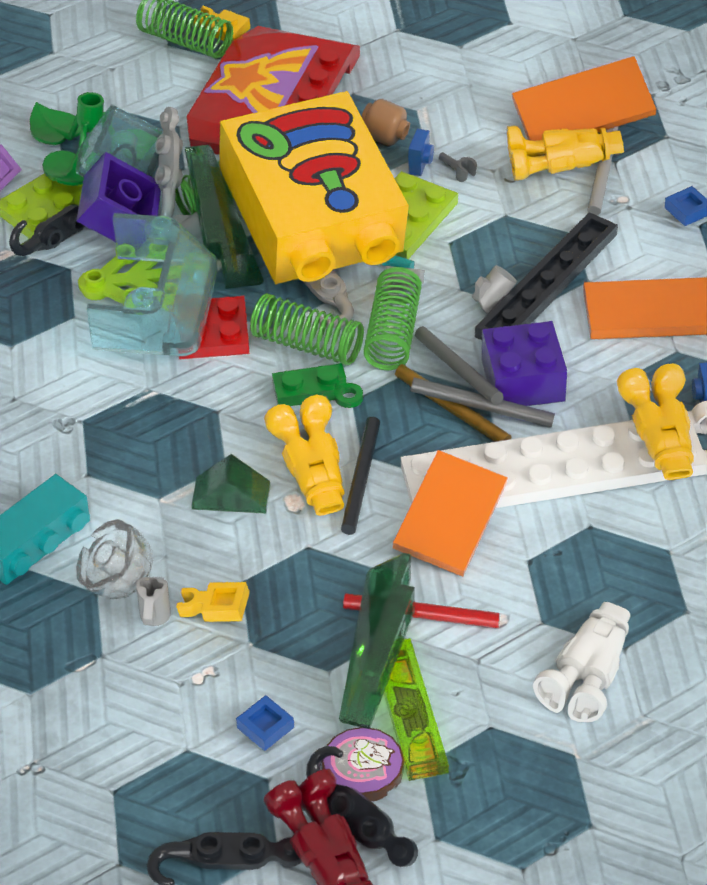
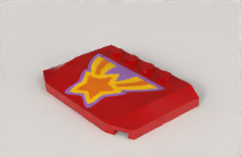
[187,26,360,155]

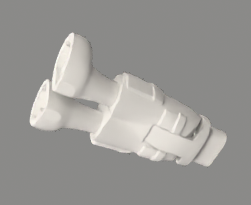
[533,602,630,722]

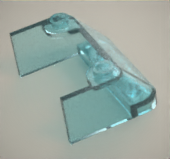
[87,213,218,356]

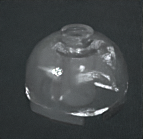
[76,519,153,599]

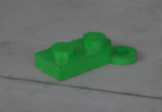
[272,363,363,408]

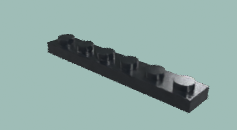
[475,212,618,340]

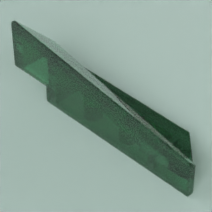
[185,145,264,289]
[339,553,415,729]

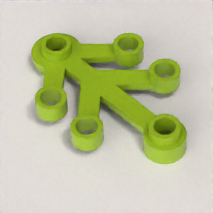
[78,238,212,311]

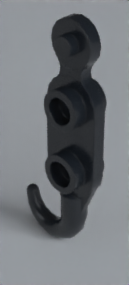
[9,204,85,256]
[306,746,418,867]
[147,832,301,885]

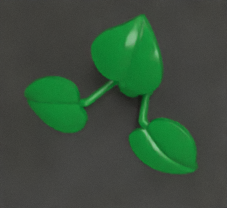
[30,92,163,186]

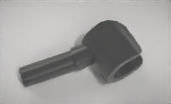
[438,152,477,182]

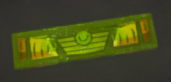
[372,638,449,781]

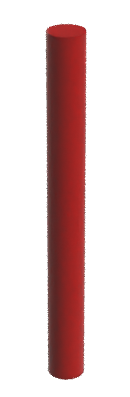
[343,593,500,628]

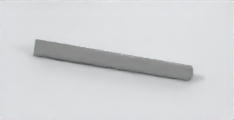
[588,127,619,215]

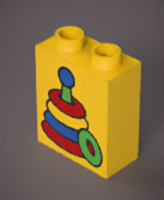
[219,91,409,284]

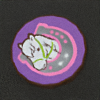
[321,727,404,802]

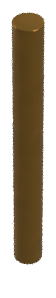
[395,364,512,442]

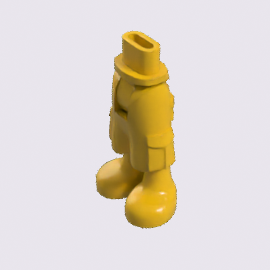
[507,125,624,181]
[617,363,694,480]
[264,395,345,516]

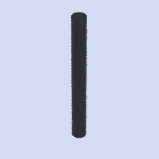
[341,417,380,535]

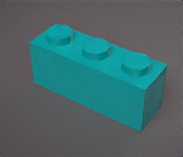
[0,473,90,585]

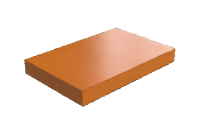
[393,450,508,577]

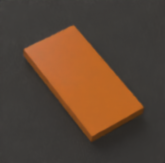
[512,56,656,141]
[583,277,707,339]

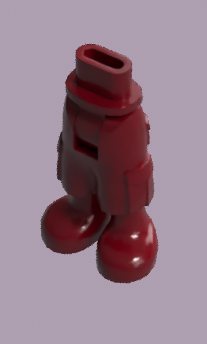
[264,769,373,885]

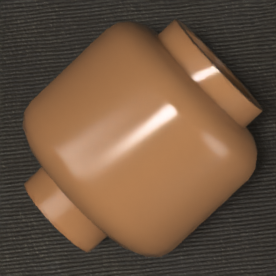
[361,99,410,146]

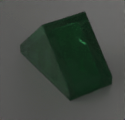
[191,454,271,514]

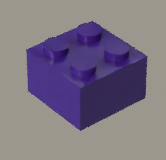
[76,152,161,249]
[481,321,567,406]

